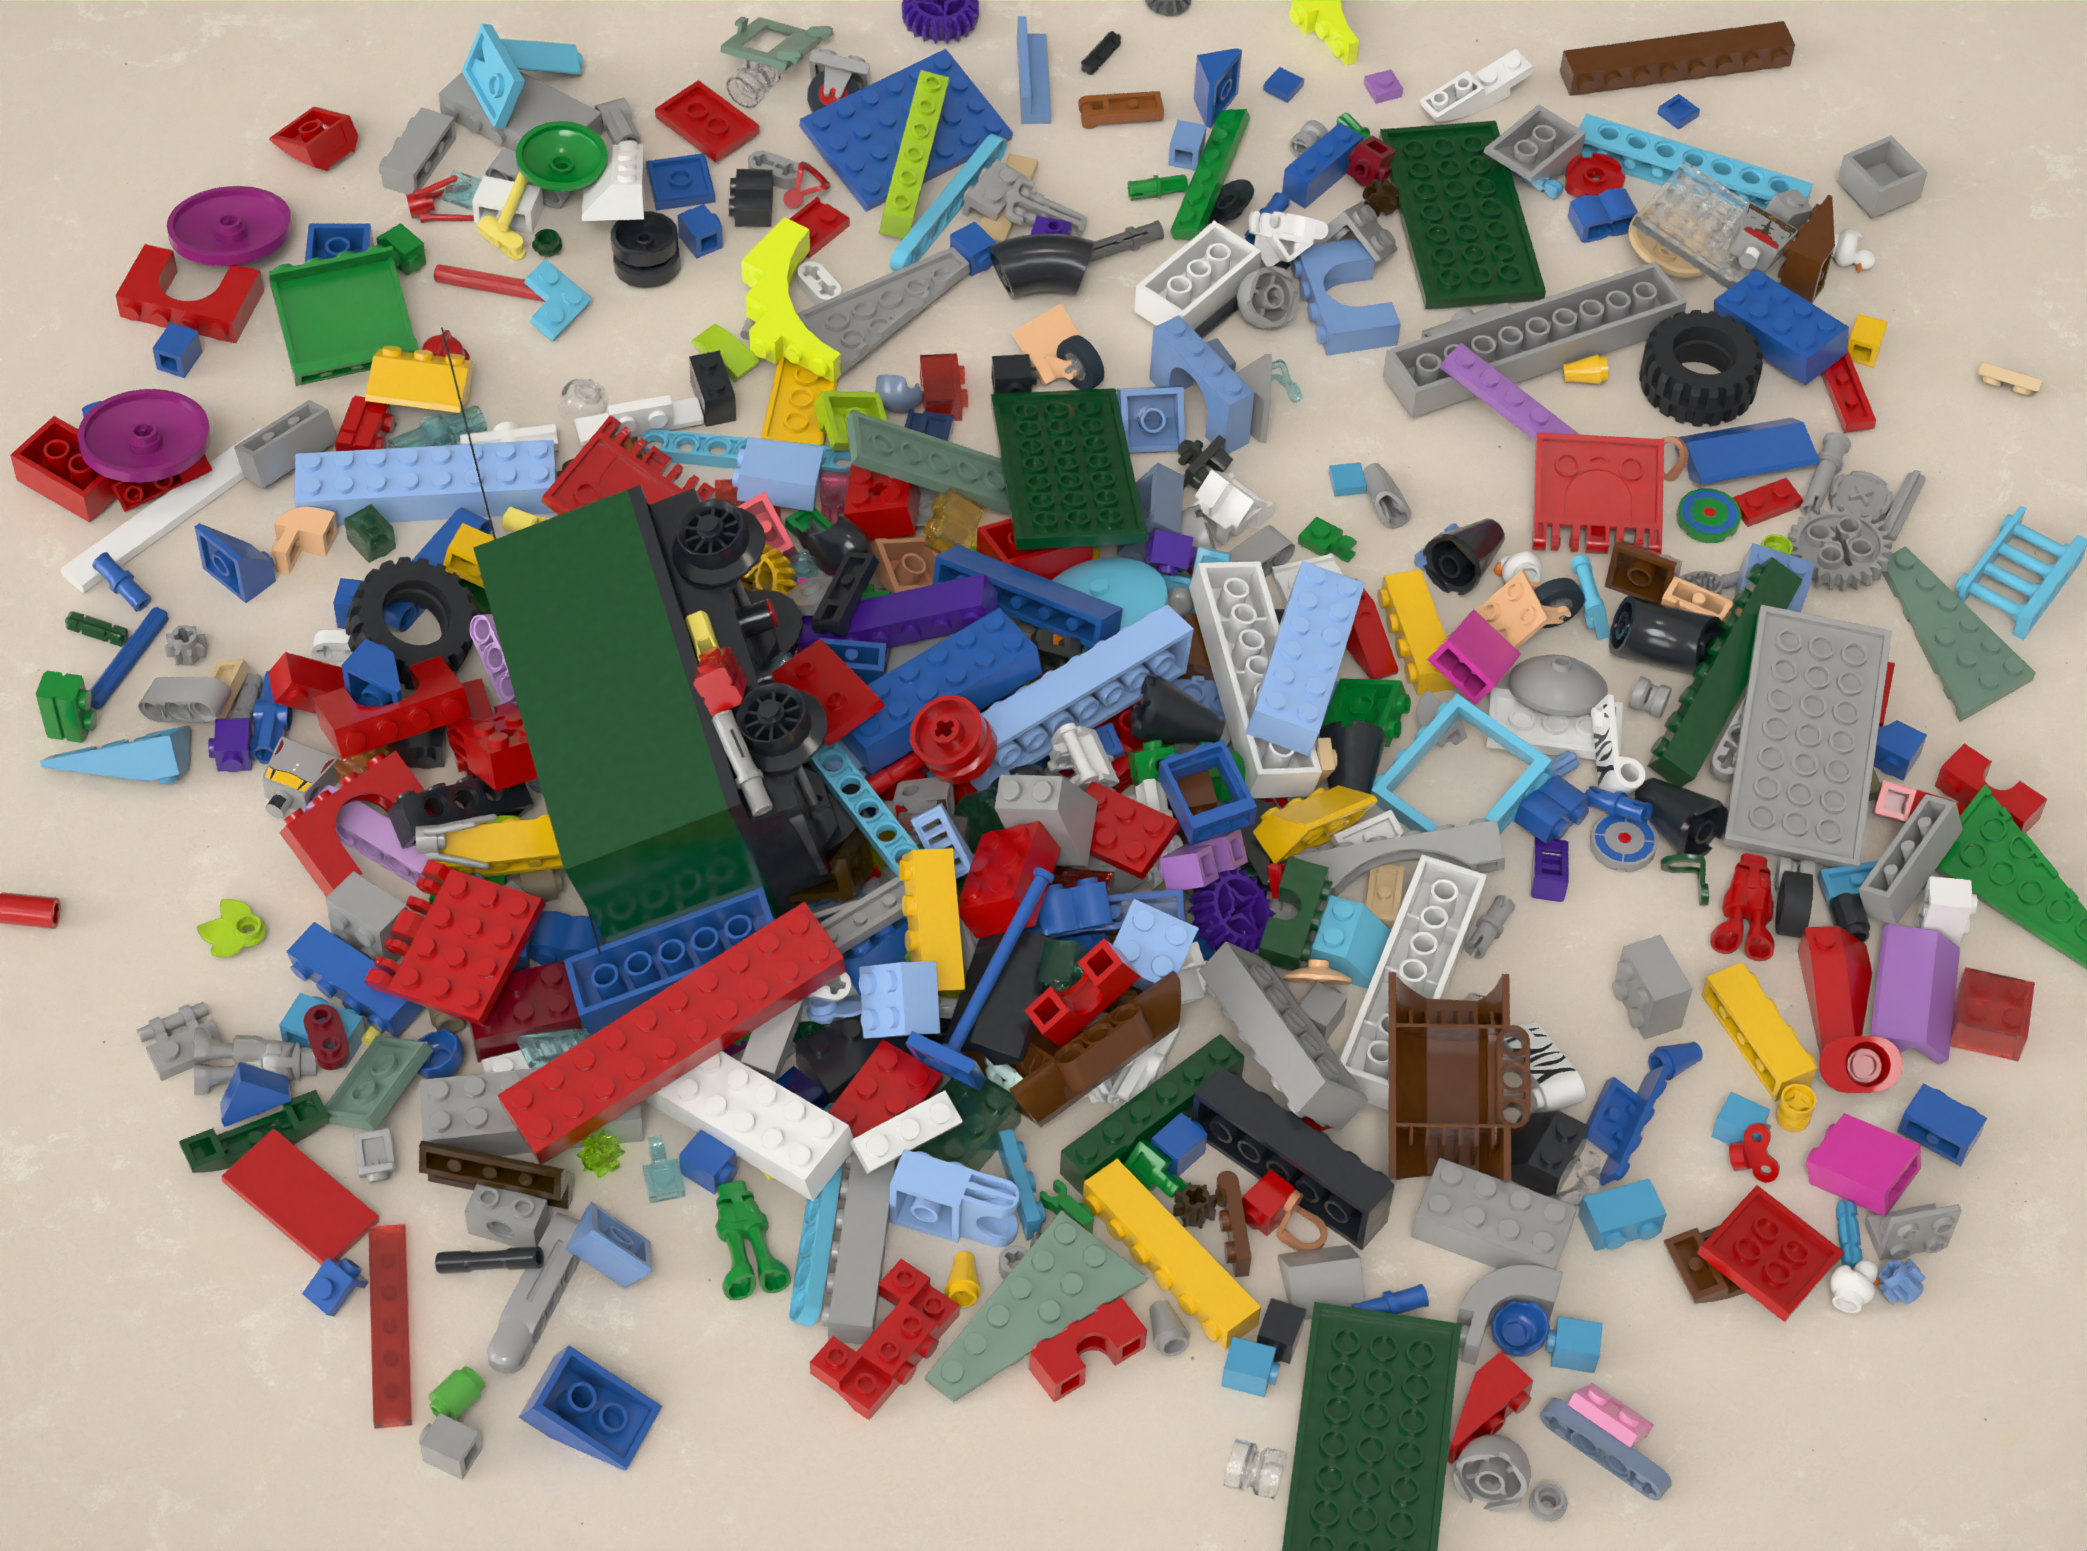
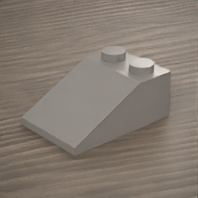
[1484,104,1586,182]

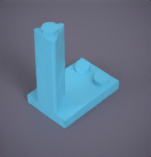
[462,24,583,129]

